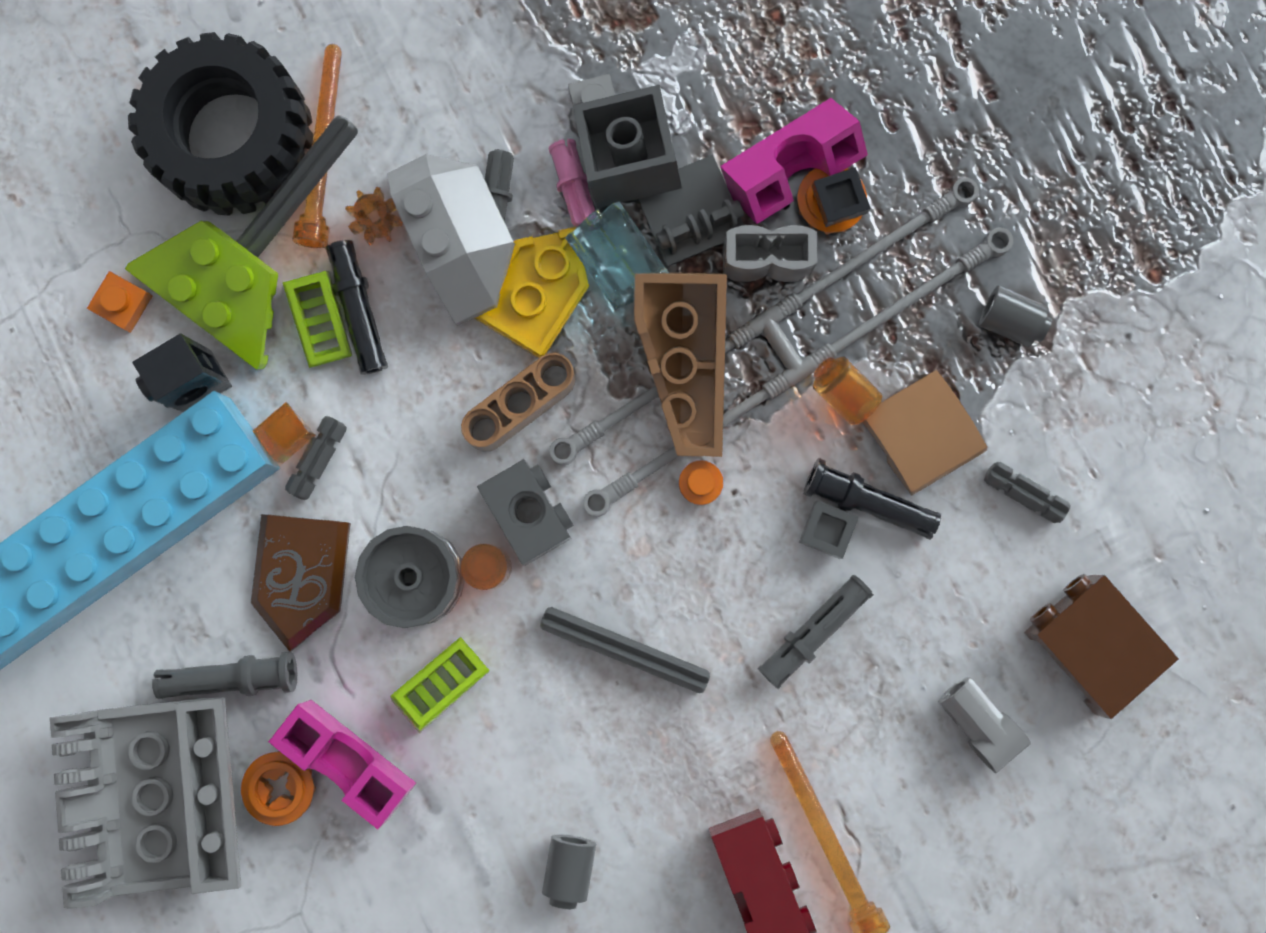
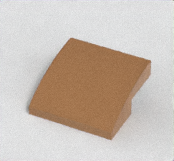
[861,370,988,496]

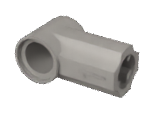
[938,677,1031,773]

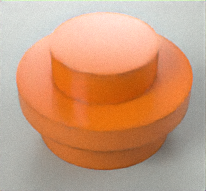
[679,460,723,505]

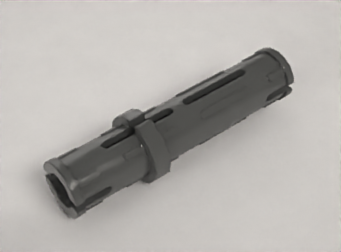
[757,575,874,689]

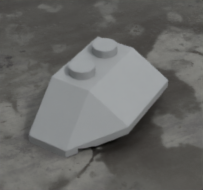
[387,154,515,326]

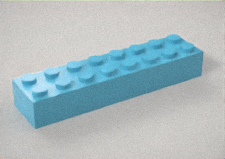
[0,391,281,670]

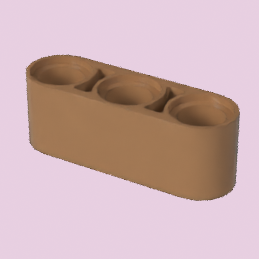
[461,353,575,452]

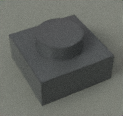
[799,500,859,559]

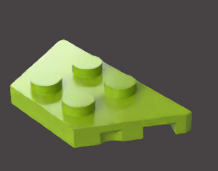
[125,220,278,370]

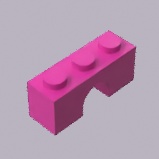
[720,98,868,224]
[268,700,416,830]

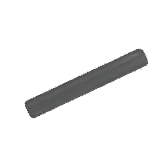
[236,115,358,258]
[540,607,710,693]

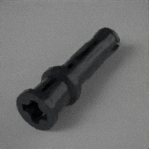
[803,458,941,540]

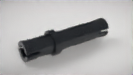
[325,240,388,375]

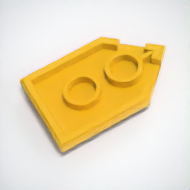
[474,227,589,358]

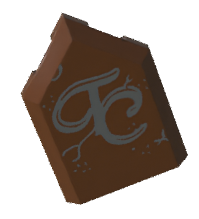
[251,514,351,652]

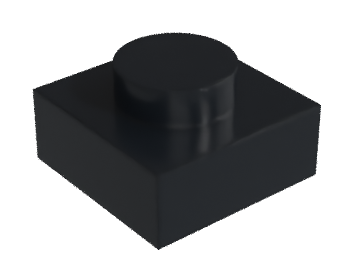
[811,167,871,227]

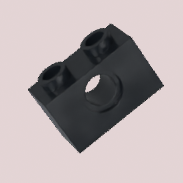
[132,333,232,412]

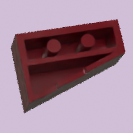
[709,809,817,933]

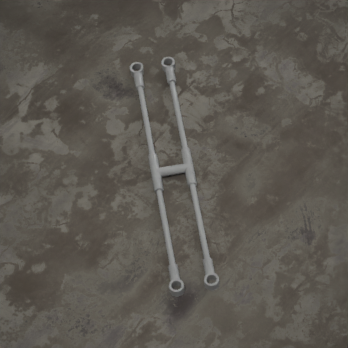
[550,177,1013,517]

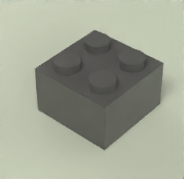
[573,85,682,208]

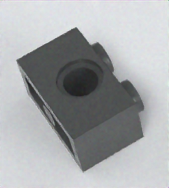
[477,459,574,566]

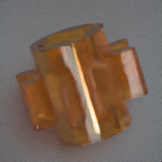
[345,187,403,245]

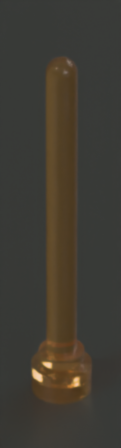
[292,44,342,248]
[770,731,891,933]

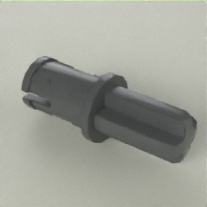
[485,149,514,222]

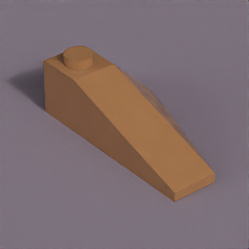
[634,273,727,457]

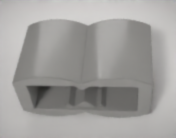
[723,225,817,282]

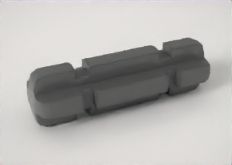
[285,416,347,500]
[984,462,1071,523]

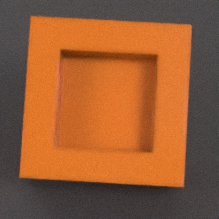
[86,271,153,333]

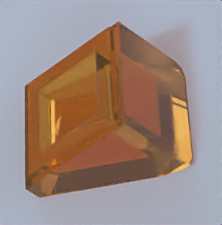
[253,402,316,464]

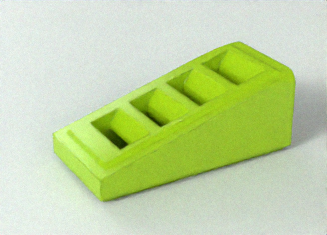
[282,271,353,368]
[390,637,490,733]

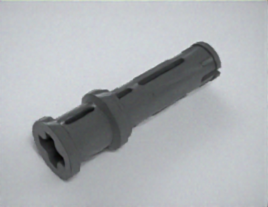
[152,651,298,699]

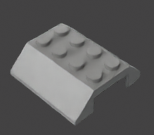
[50,697,241,909]

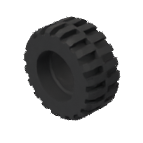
[128,32,314,216]

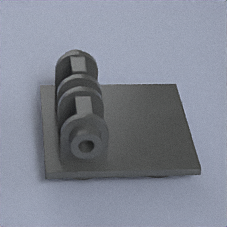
[638,155,744,267]

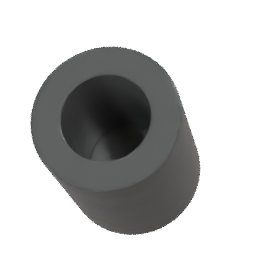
[978,285,1052,347]
[542,835,596,910]

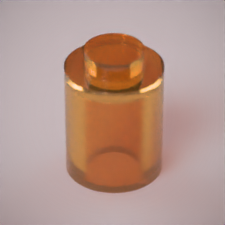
[813,356,882,425]
[461,544,512,590]

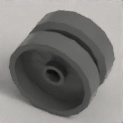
[355,526,465,628]

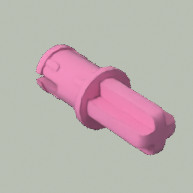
[549,139,597,228]

